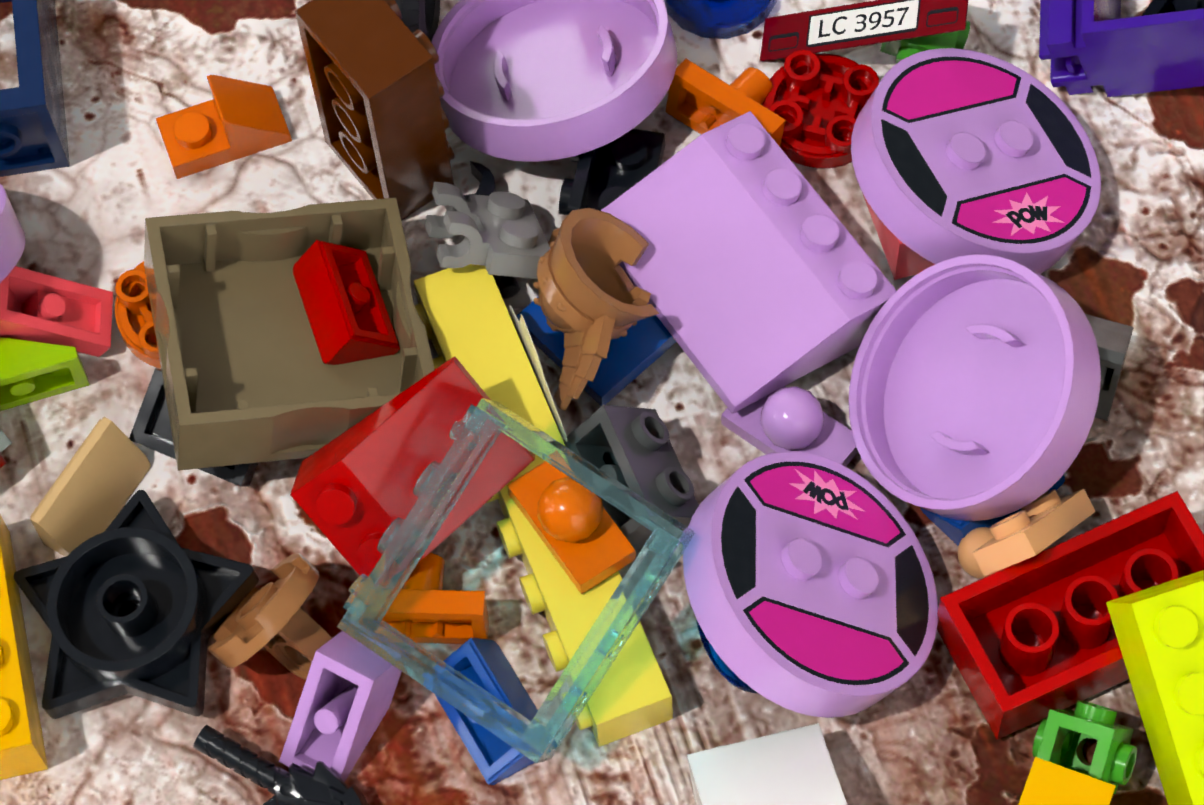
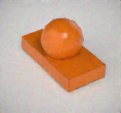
[507,451,636,594]

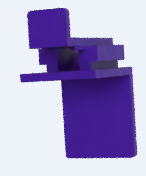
[1039,0,1204,97]

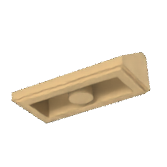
[30,417,151,557]

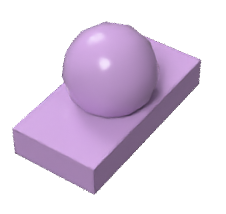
[721,386,858,467]

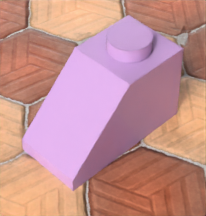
[279,624,408,782]

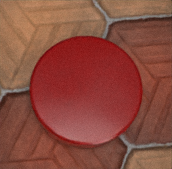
[762,50,879,168]

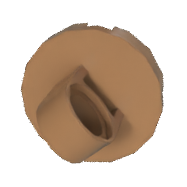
[208,553,332,680]

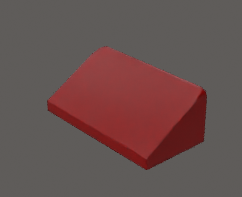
[293,240,400,365]

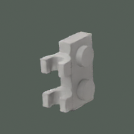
[425,182,550,279]

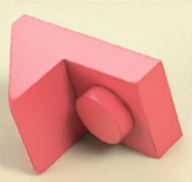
[0,266,113,357]

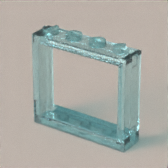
[337,398,695,764]

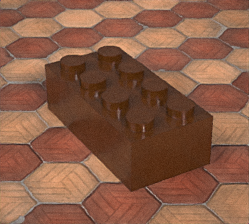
[295,0,455,221]

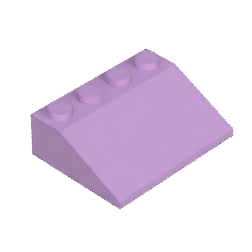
[601,111,897,414]

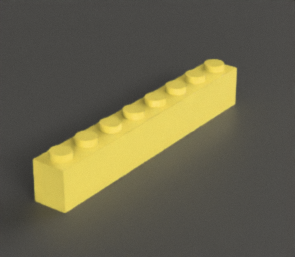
[413,264,673,747]

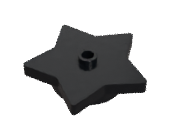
[13,490,259,719]

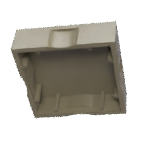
[144,198,435,471]

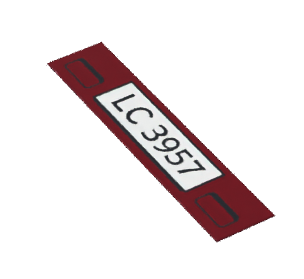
[760,0,968,62]

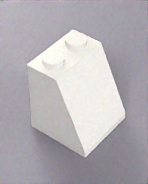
[687,723,847,805]

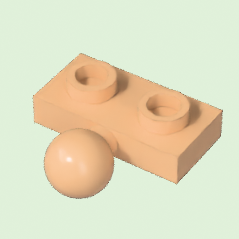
[958,489,1096,579]

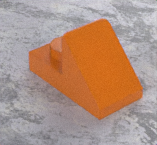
[156,75,292,179]

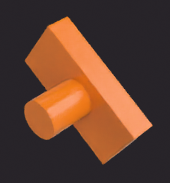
[665,59,786,147]
[351,553,489,644]

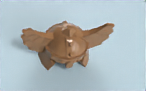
[533,208,659,411]

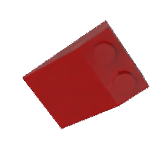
[290,356,536,589]

